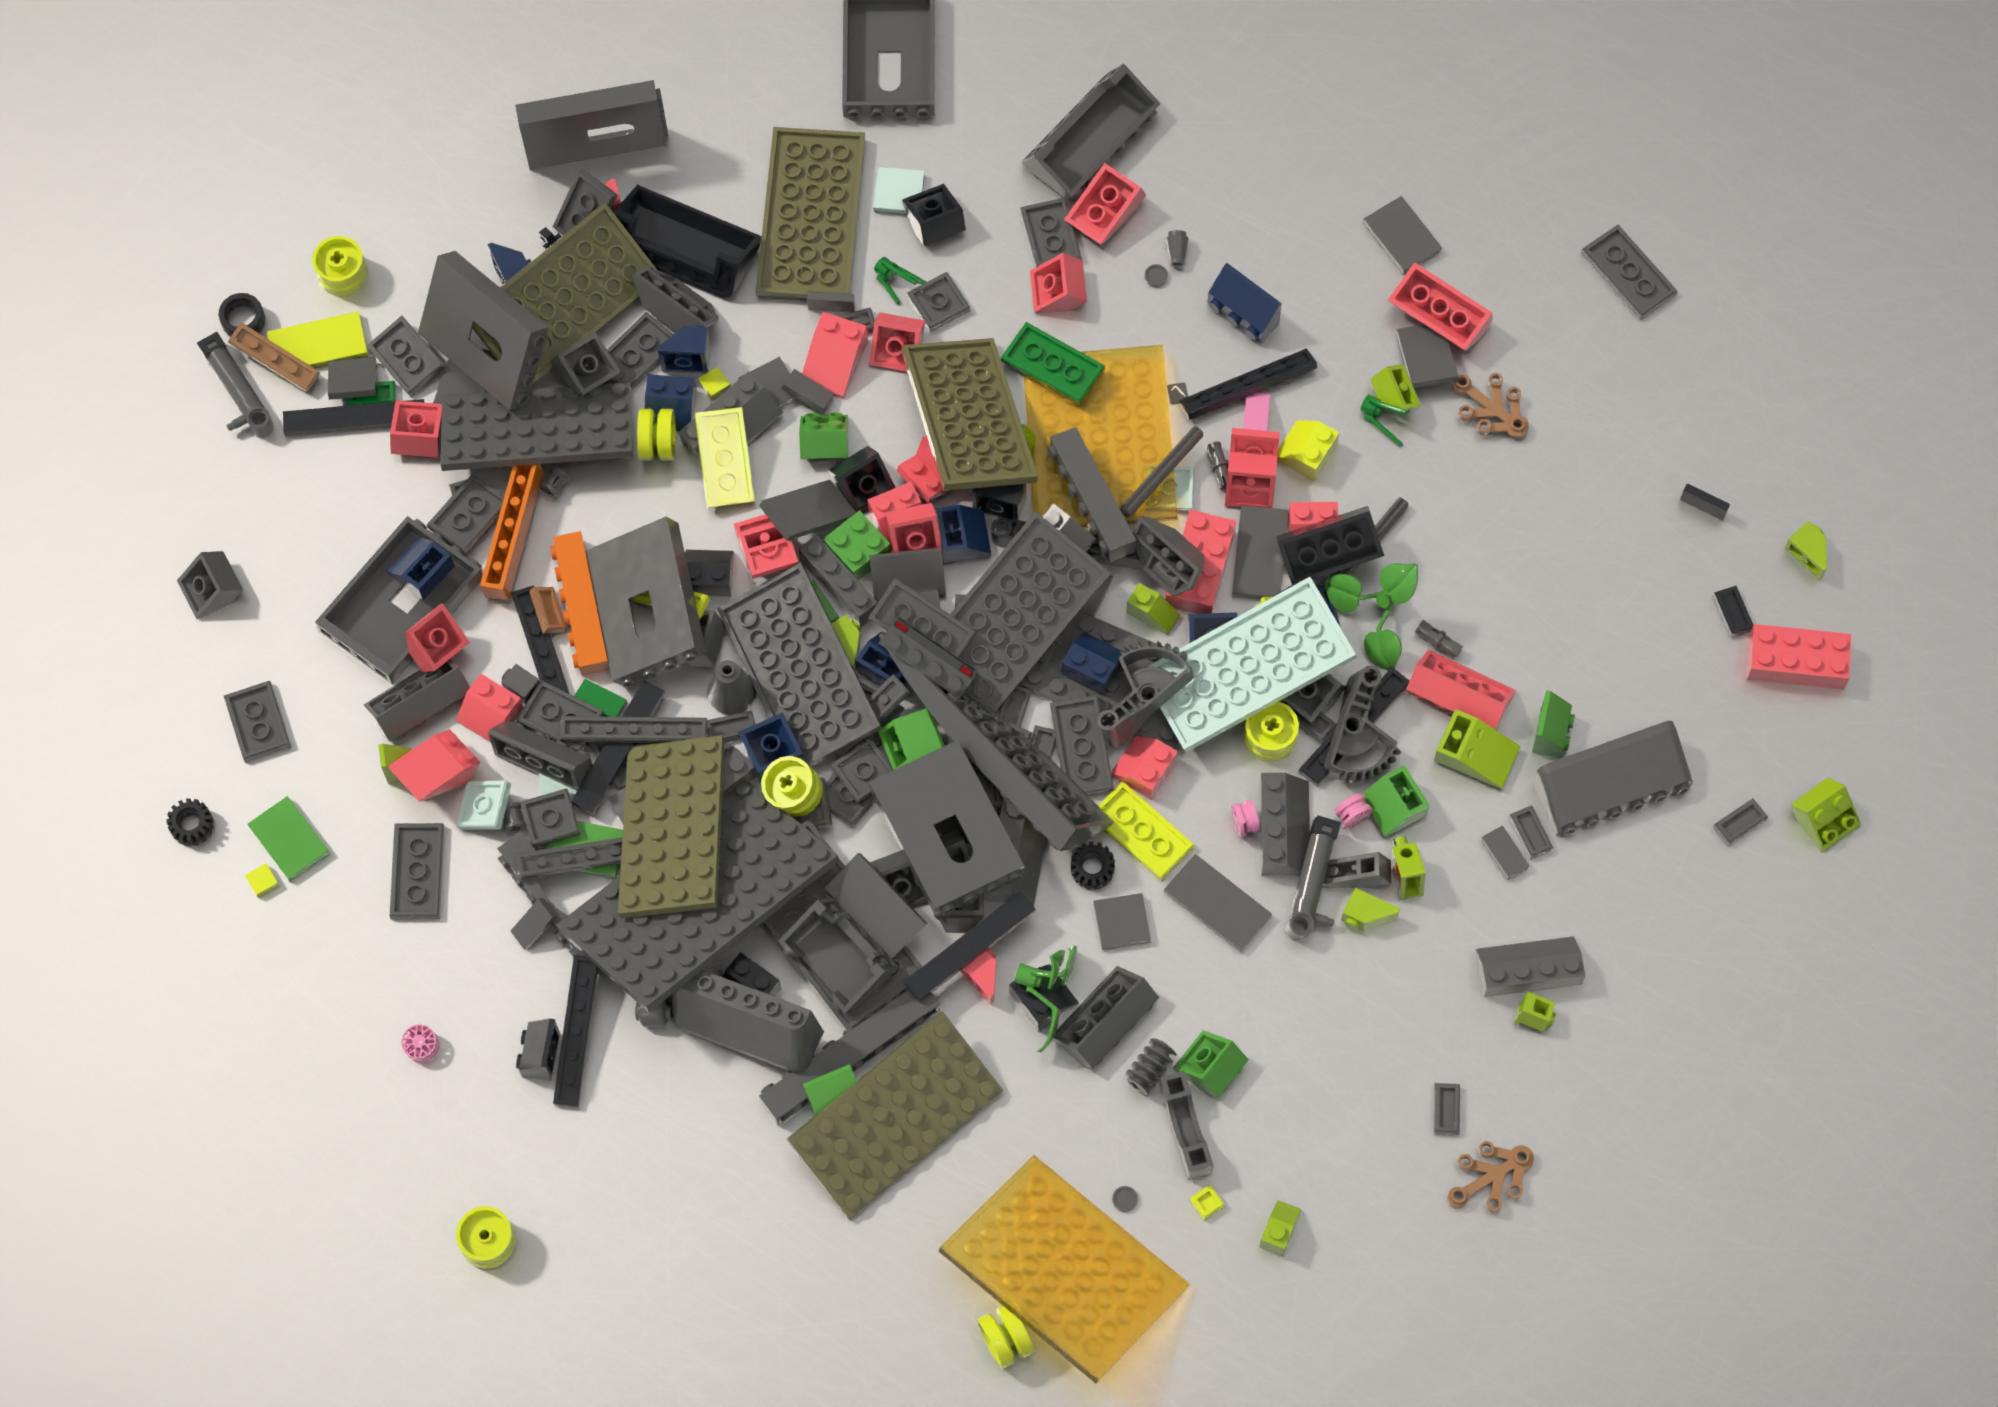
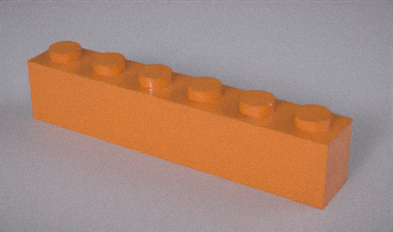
[480,464,544,601]
[550,531,610,676]

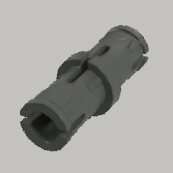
[1206,441,1229,490]
[1415,619,1464,659]

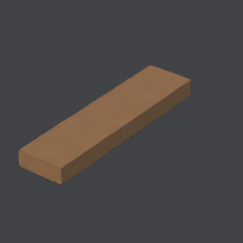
[228,322,320,392]

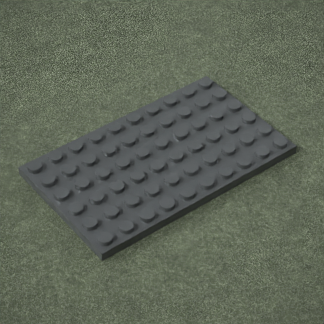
[556,780,840,1012]

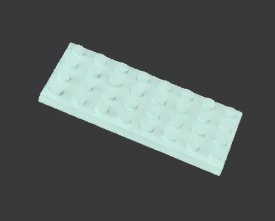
[1148,577,1357,753]

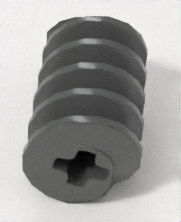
[1125,1038,1177,1095]

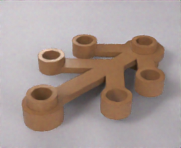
[1452,373,1529,438]
[1447,1141,1534,1213]

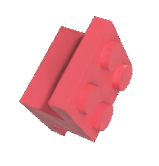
[1225,428,1280,508]
[897,435,949,503]
[734,514,799,579]

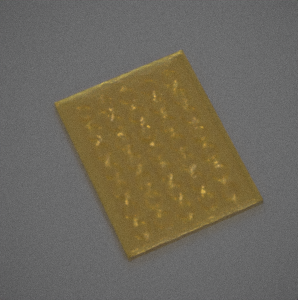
[1024,344,1178,528]
[938,1155,1190,1384]

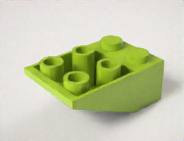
[1434,709,1521,790]

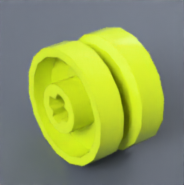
[312,236,368,296]
[637,409,677,461]
[1244,701,1299,762]
[761,756,823,817]
[456,1206,516,1269]
[976,1302,1035,1370]

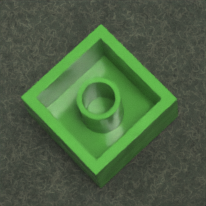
[823,510,891,581]

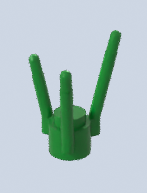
[874,257,927,304]
[1360,394,1410,447]

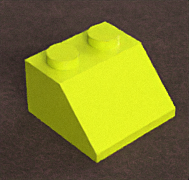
[1277,420,1340,481]

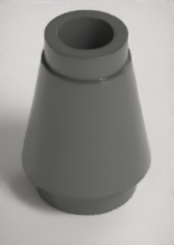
[1166,230,1189,266]

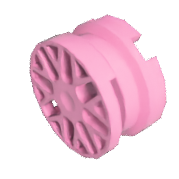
[1334,793,1373,829]
[1231,799,1260,837]
[401,1024,439,1063]

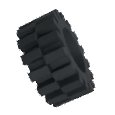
[166,798,214,846]
[1070,841,1115,890]

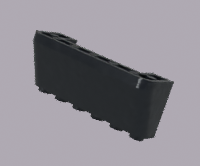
[613,184,762,298]

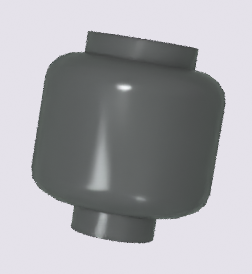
[635,998,673,1028]

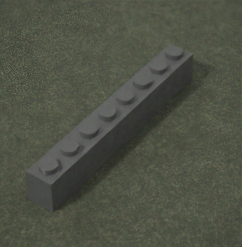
[759,987,940,1126]

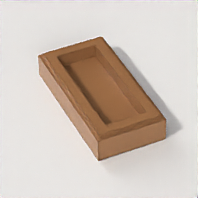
[529,587,567,633]

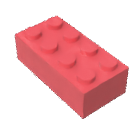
[1165,509,1236,614]
[1747,624,1851,690]

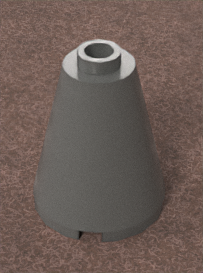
[707,660,755,715]

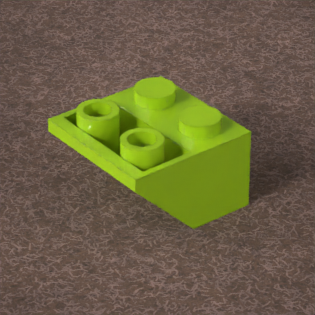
[1790,777,1861,851]

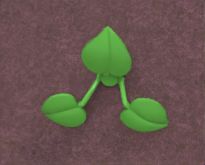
[1324,563,1418,670]
[1014,945,1077,1053]

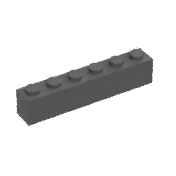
[1047,427,1137,562]

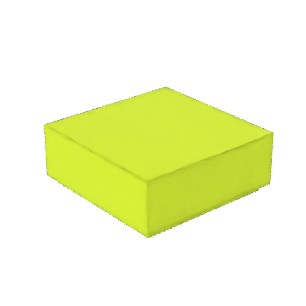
[698,366,731,400]
[245,863,279,897]
[1189,1185,1225,1221]

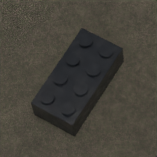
[1277,506,1384,585]

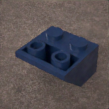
[936,504,991,563]
[386,537,455,601]
[855,631,906,685]

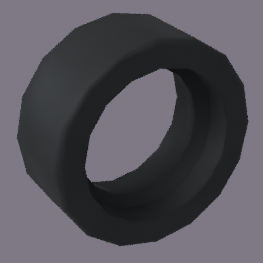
[218,293,265,337]

